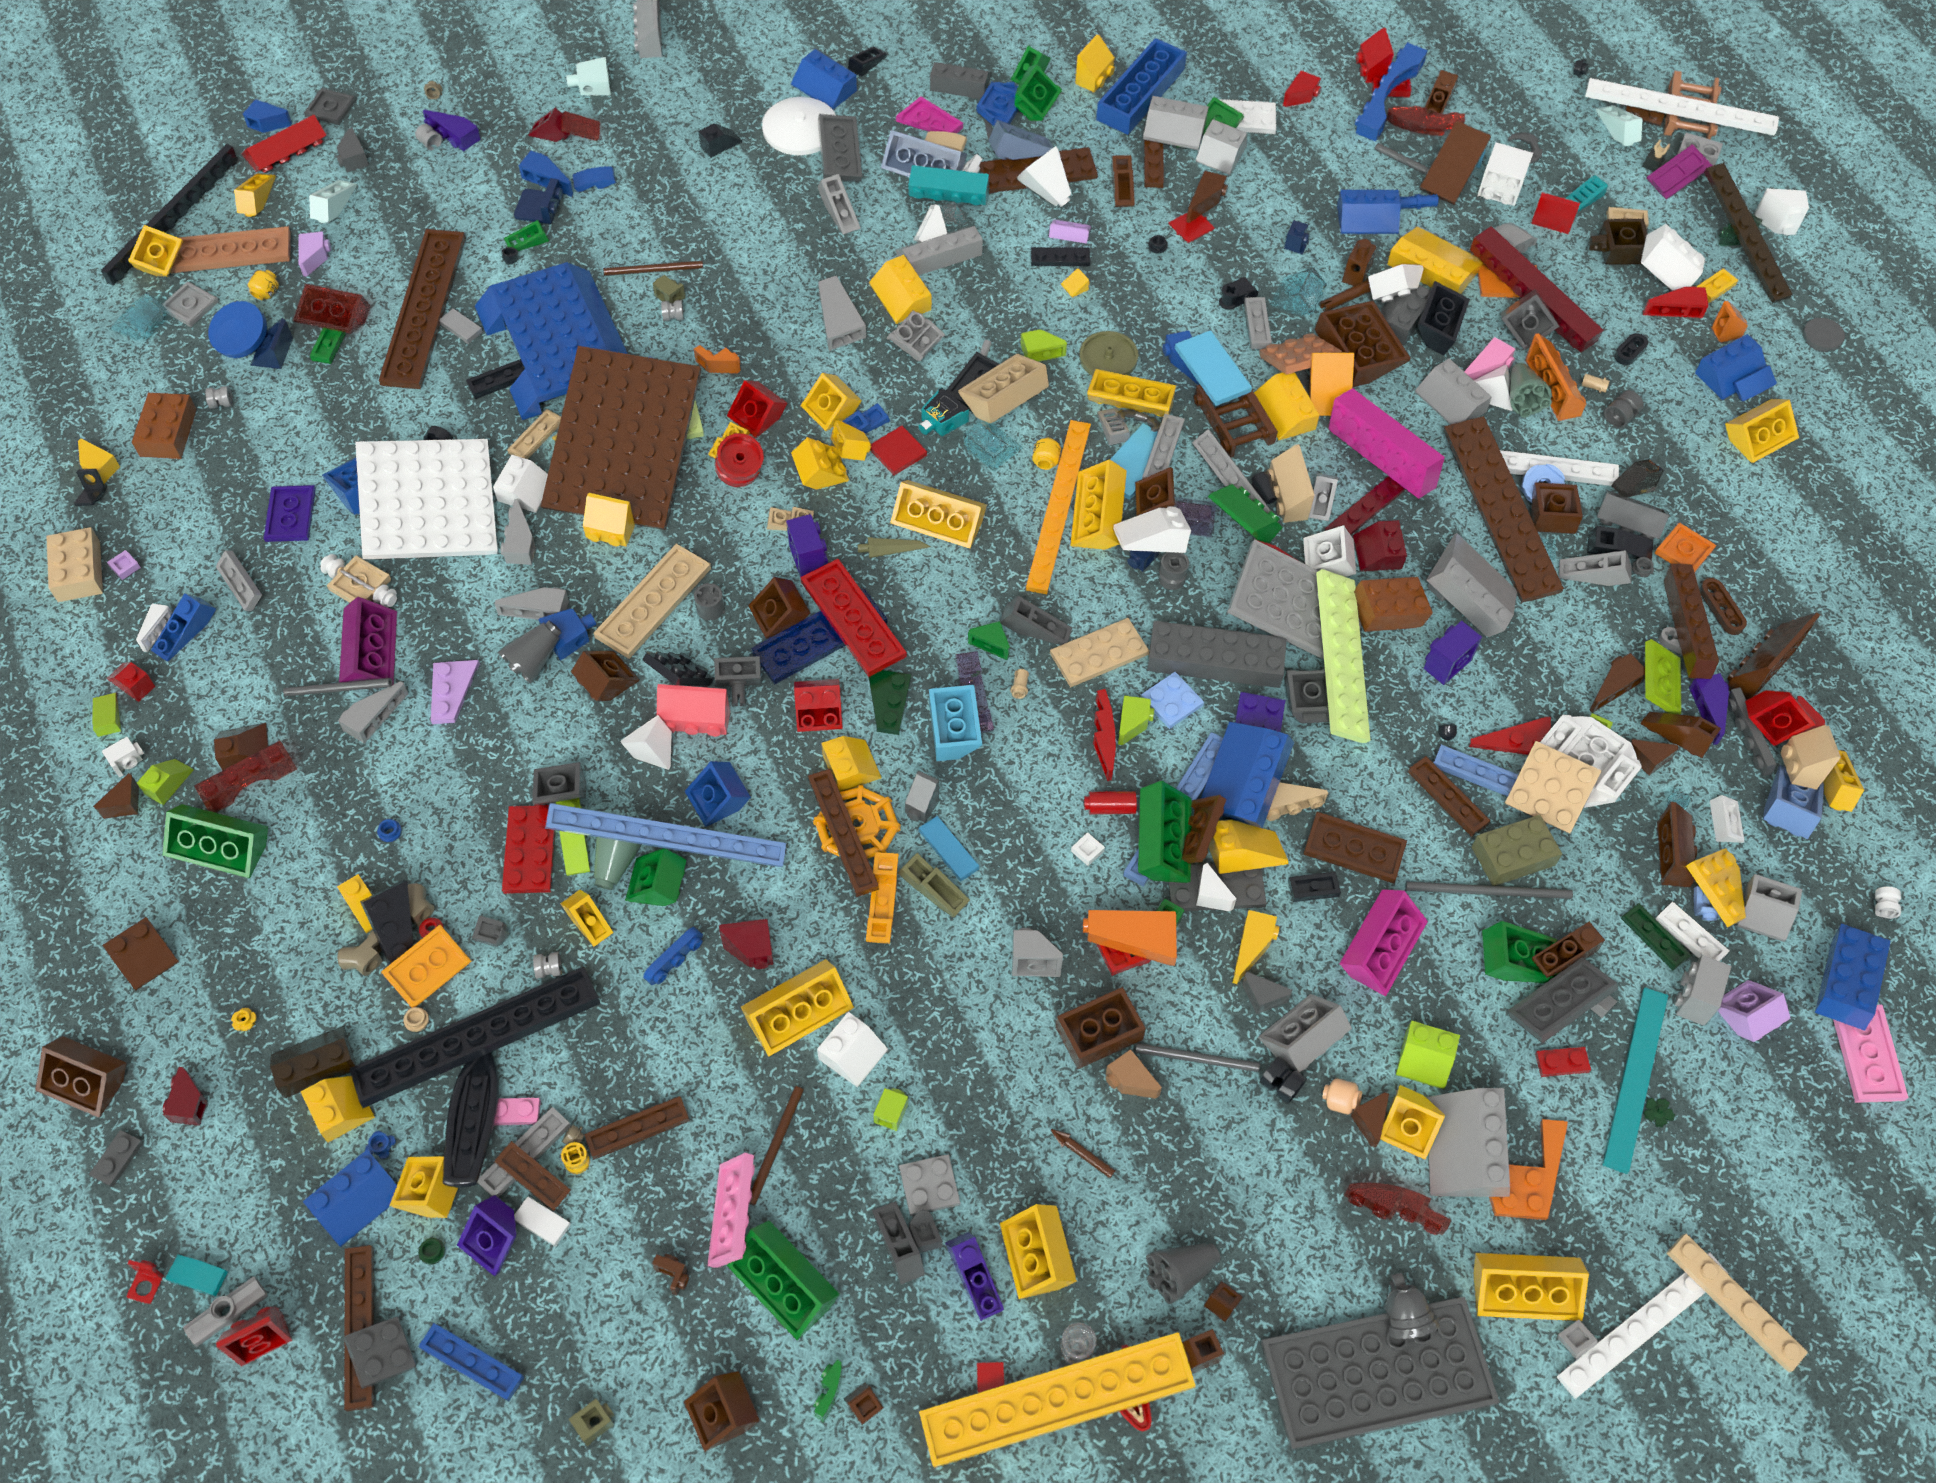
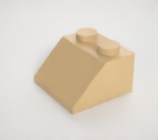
[1780,725,1841,790]

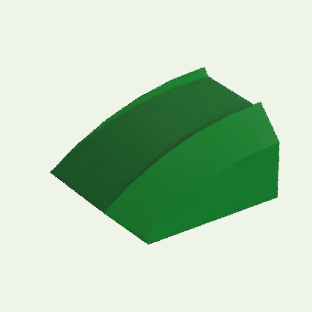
[1015,64,1062,121]

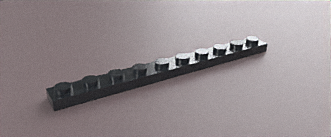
[101,144,238,286]

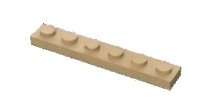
[1666,1234,1808,1372]

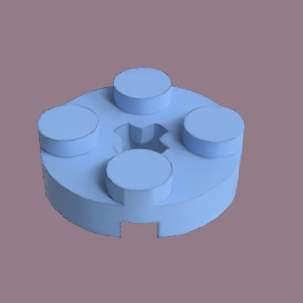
[1521,464,1565,503]

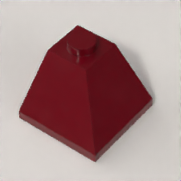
[719,919,774,969]

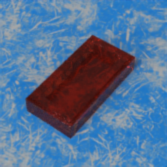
[561,111,600,141]

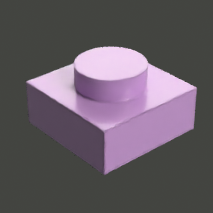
[107,550,141,580]

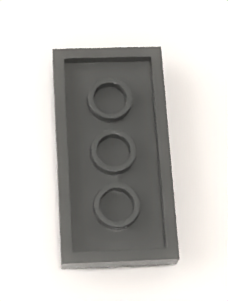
[818,114,862,182]
[1168,864,1267,911]
[1508,957,1618,1044]

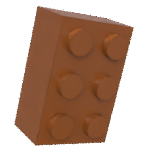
[132,392,197,459]
[1354,577,1433,632]

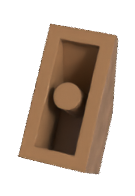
[1105,1049,1162,1099]

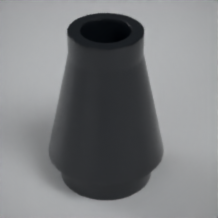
[1251,471,1277,504]

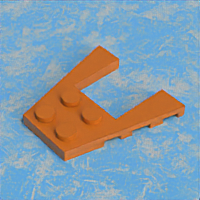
[1489,1119,1568,1220]

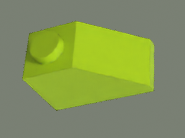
[1021,329,1067,362]
[1118,696,1154,745]
[137,759,194,805]

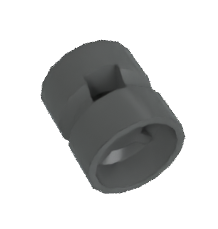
[1604,390,1644,429]
[1158,552,1189,590]

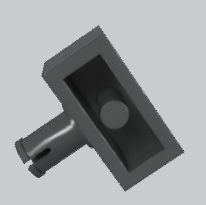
[714,656,761,707]

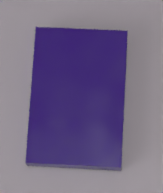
[263,485,316,542]

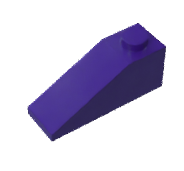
[1689,673,1729,745]

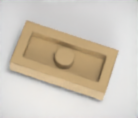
[1606,207,1649,230]

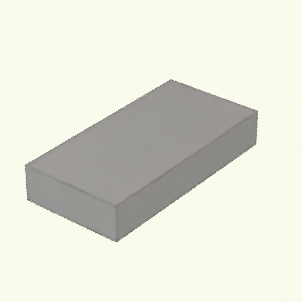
[440,309,483,344]

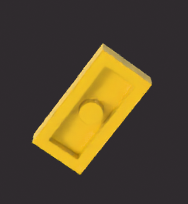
[1697,268,1738,303]

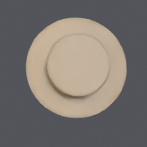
[403,1007,429,1032]

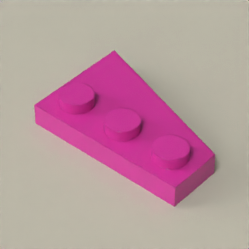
[896,96,963,134]

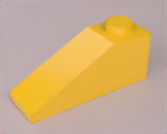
[234,173,276,217]
[1823,750,1864,812]
[1232,910,1280,984]

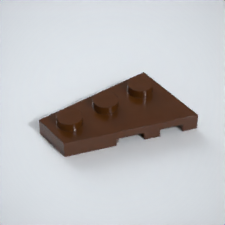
[1182,795,1227,864]

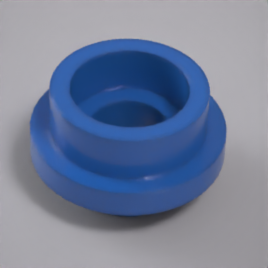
[377,819,402,842]

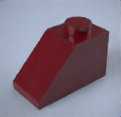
[528,107,573,142]

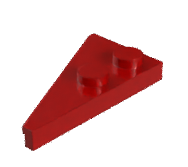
[1469,716,1551,755]

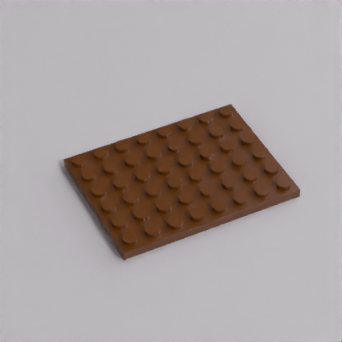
[540,346,702,530]

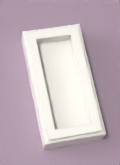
[514,1197,571,1247]

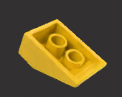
[1208,820,1288,874]

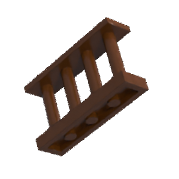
[1194,372,1278,458]

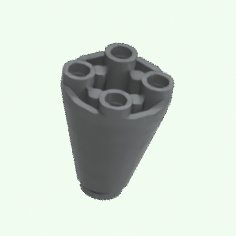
[498,620,562,684]
[1146,1243,1220,1304]

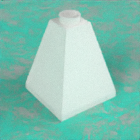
[1017,146,1071,207]

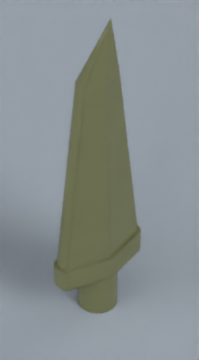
[857,537,931,558]

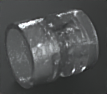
[1060,1323,1096,1365]

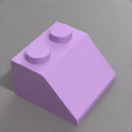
[1718,980,1791,1042]

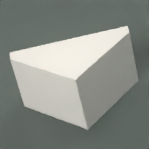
[914,204,947,242]
[1196,863,1236,911]

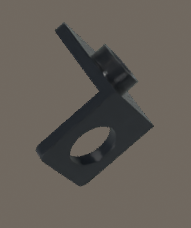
[74,469,106,506]

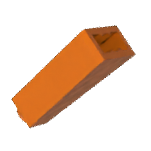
[1083,910,1177,966]

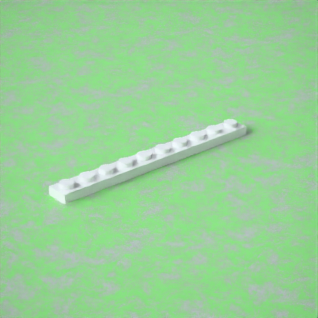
[1585,78,1779,136]

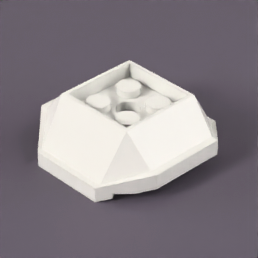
[1540,715,1642,808]

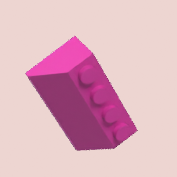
[1339,890,1428,996]

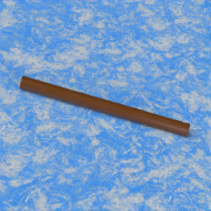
[603,261,703,276]
[749,1086,804,1206]

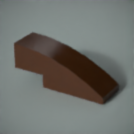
[1111,155,1135,207]

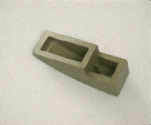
[898,853,970,917]

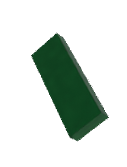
[1621,903,1692,971]

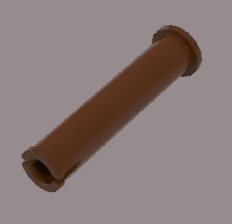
[1320,278,1371,312]

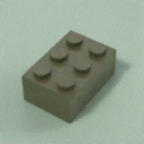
[1472,815,1562,886]

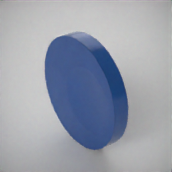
[208,301,267,358]

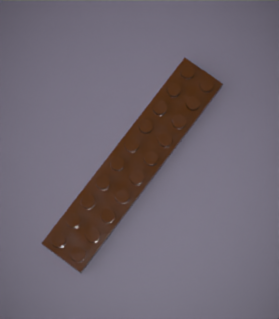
[378,229,466,389]
[1443,416,1564,603]

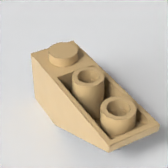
[1266,783,1328,821]

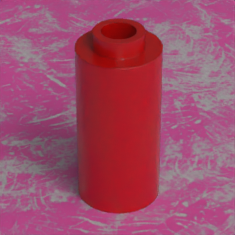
[1084,791,1137,815]

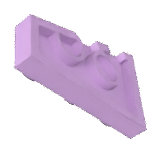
[431,660,480,724]

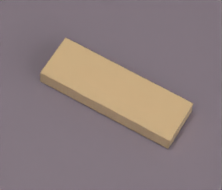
[507,409,561,459]

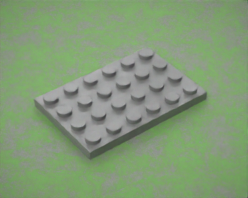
[1227,539,1361,660]

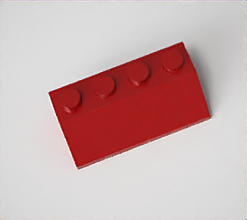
[241,115,327,173]

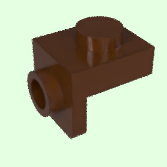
[652,1254,690,1296]

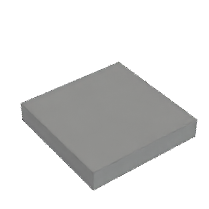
[159,281,219,327]

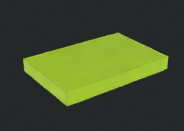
[1645,639,1681,715]

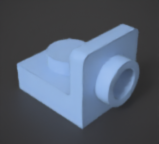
[1694,886,1720,921]

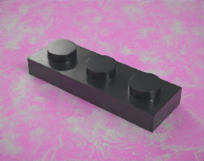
[1031,247,1090,266]
[466,359,524,399]

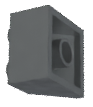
[1501,289,1559,350]
[532,762,586,805]

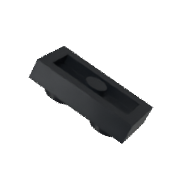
[1288,871,1341,902]

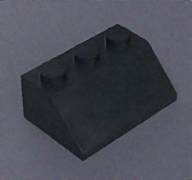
[1418,281,1470,356]

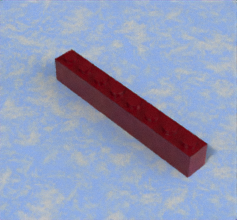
[1469,226,1603,353]

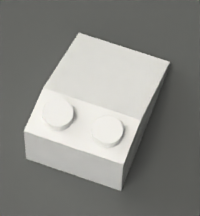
[1113,506,1191,553]

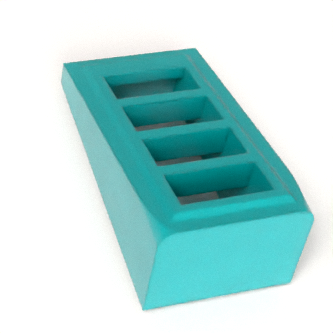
[1565,175,1608,212]

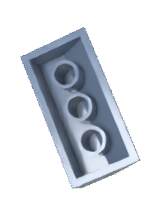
[881,130,968,177]

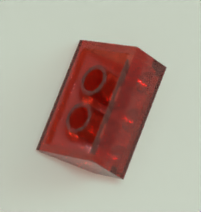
[293,284,370,334]

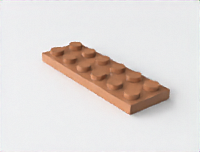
[170,226,291,273]

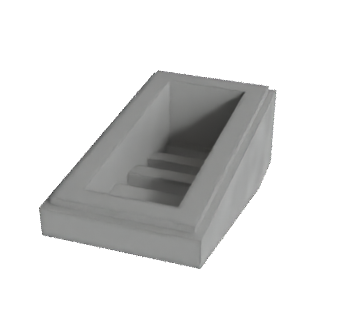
[1097,408,1130,445]

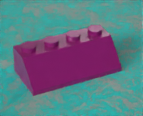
[339,596,397,685]

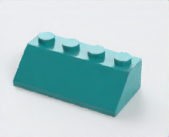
[908,165,989,205]

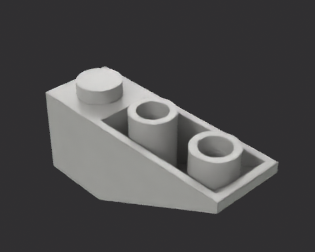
[501,499,536,565]

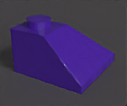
[457,1195,517,1276]

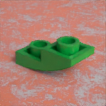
[813,1359,843,1423]

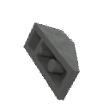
[1000,596,1072,645]
[872,1201,925,1284]

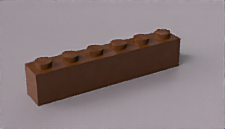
[1664,564,1719,679]

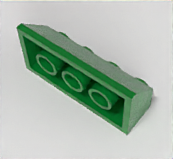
[1138,781,1192,883]
[162,804,268,878]
[726,1220,840,1340]

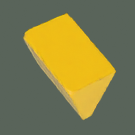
[1061,268,1089,298]

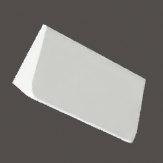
[1710,795,1744,843]

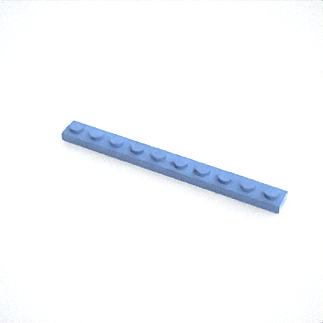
[545,803,786,867]

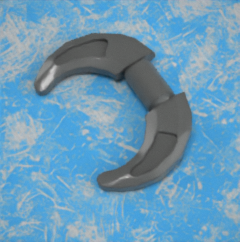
[1508,132,1542,164]
[1117,409,1161,432]

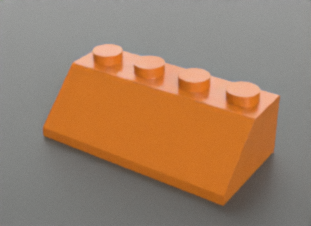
[1525,333,1586,421]

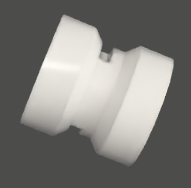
[1875,887,1901,919]

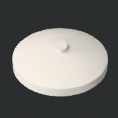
[762,97,836,155]

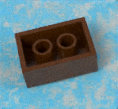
[1055,987,1146,1069]

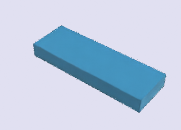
[919,816,979,882]

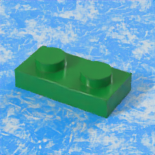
[310,325,346,364]

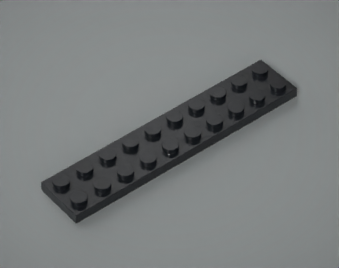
[349,967,601,1108]

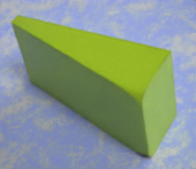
[92,693,121,737]

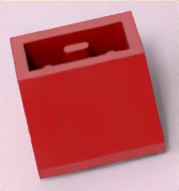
[794,679,843,732]

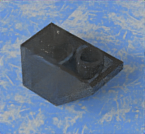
[1611,459,1664,497]

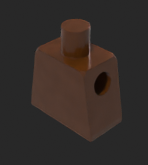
[1342,239,1377,286]

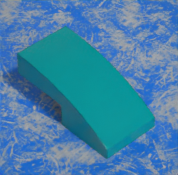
[165,1254,228,1297]

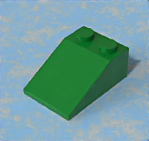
[1482,921,1560,983]

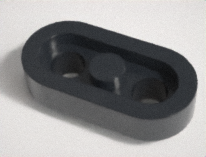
[1614,333,1648,365]

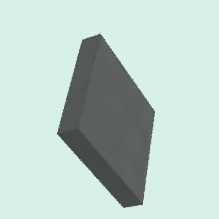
[304,88,356,125]

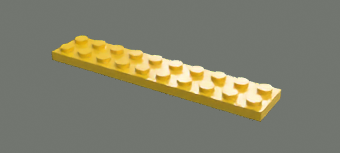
[919,1332,1196,1468]

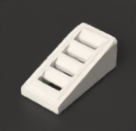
[136,604,172,652]

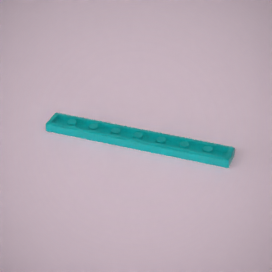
[1602,987,1669,1174]

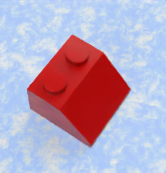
[1356,28,1394,83]
[726,380,788,438]
[1745,690,1816,746]

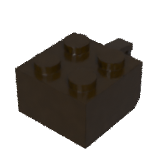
[1588,219,1647,265]

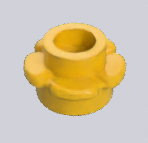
[231,1008,256,1031]

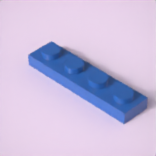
[418,1323,524,1402]

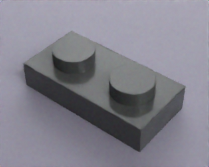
[89,1130,143,1188]

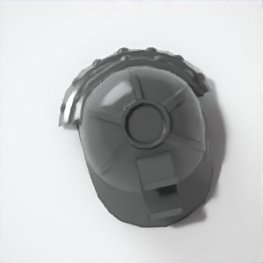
[1384,1273,1440,1339]

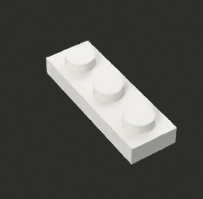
[1656,902,1729,961]

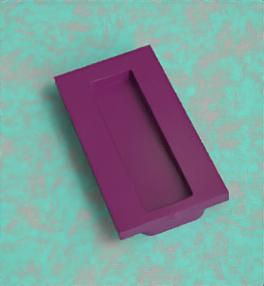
[1646,144,1713,200]

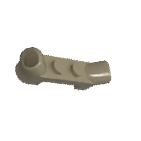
[337,883,434,976]

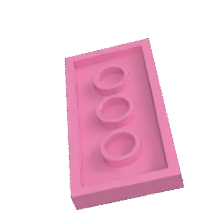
[1833,1005,1908,1103]
[707,1153,755,1268]

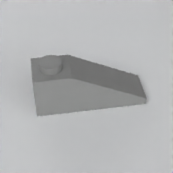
[817,174,861,235]
[1559,551,1632,586]
[495,587,569,620]
[338,681,408,744]

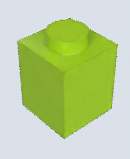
[873,1088,908,1131]

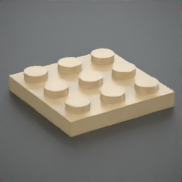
[1505,741,1602,834]

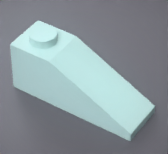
[1596,105,1642,146]
[310,180,357,223]

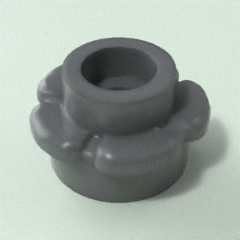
[1632,557,1654,577]

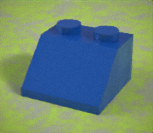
[685,761,751,827]

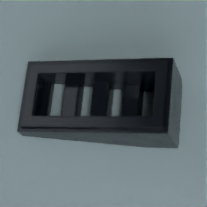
[848,46,887,77]

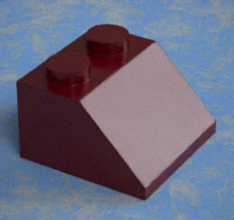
[1352,520,1407,572]

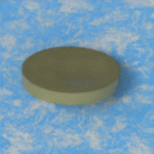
[1079,331,1138,376]

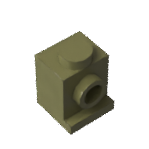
[652,275,686,303]
[569,1398,615,1446]

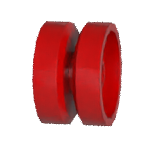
[715,433,764,487]

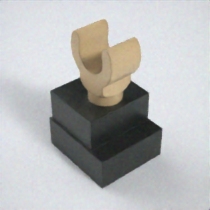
[1642,140,1670,172]

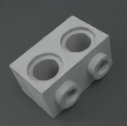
[1677,133,1723,166]

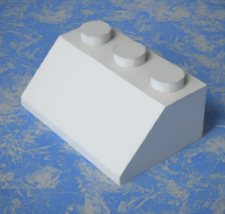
[1641,224,1705,291]

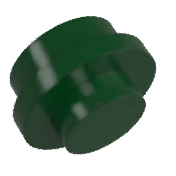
[418,1238,445,1265]

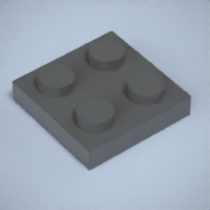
[344,1316,416,1389]

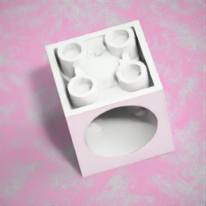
[1478,143,1533,206]

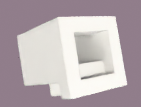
[102,737,144,777]

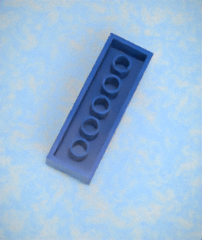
[1096,38,1187,135]

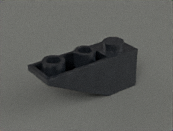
[1587,526,1654,561]

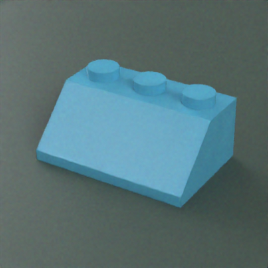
[929,685,982,761]

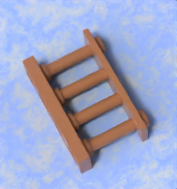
[1664,71,1721,140]

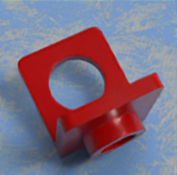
[127,1260,164,1304]

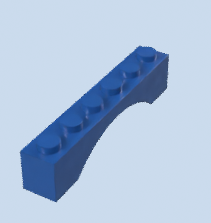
[1355,42,1428,142]

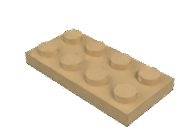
[1050,618,1149,688]

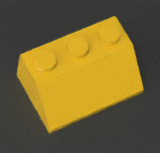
[869,255,932,324]
[1254,372,1319,441]
[1725,399,1799,463]
[1000,1204,1077,1299]

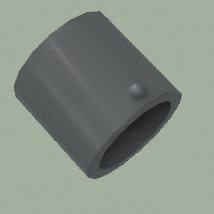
[694,583,725,621]

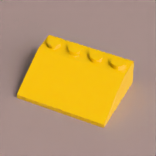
[1387,226,1484,294]

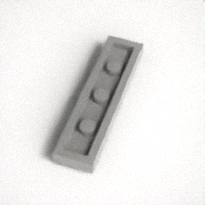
[1142,414,1185,479]
[478,1107,571,1198]

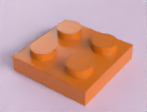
[1654,522,1716,573]

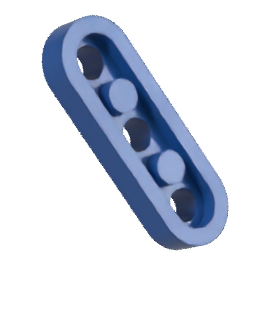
[643,927,703,985]

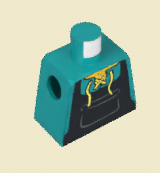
[919,387,969,436]

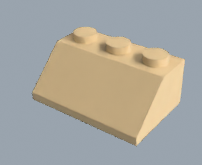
[1267,445,1315,523]

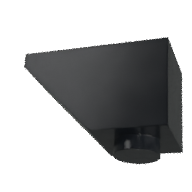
[698,123,742,158]

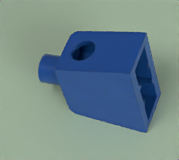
[538,608,596,660]

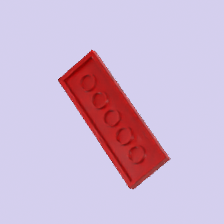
[800,559,907,677]

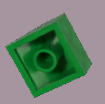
[625,848,686,906]

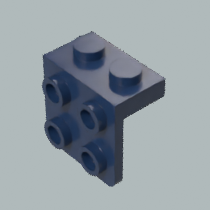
[514,178,563,224]

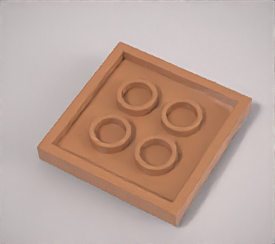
[1259,334,1342,375]

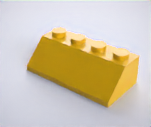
[1087,369,1176,417]
[1070,459,1127,550]
[890,480,987,548]
[741,959,854,1056]
[1473,1253,1589,1321]

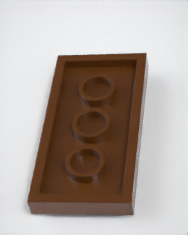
[1303,812,1407,884]

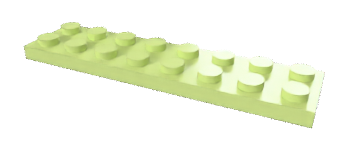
[1316,569,1371,743]

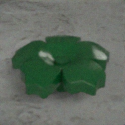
[1643,1098,1675,1128]

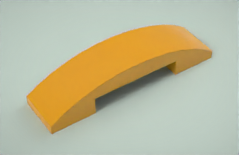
[866,852,899,944]

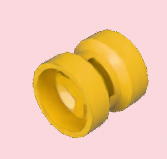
[561,1142,590,1174]

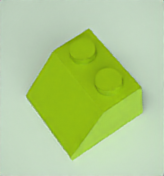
[1396,1020,1460,1090]

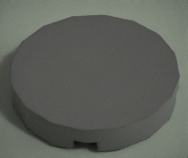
[1802,318,1845,352]

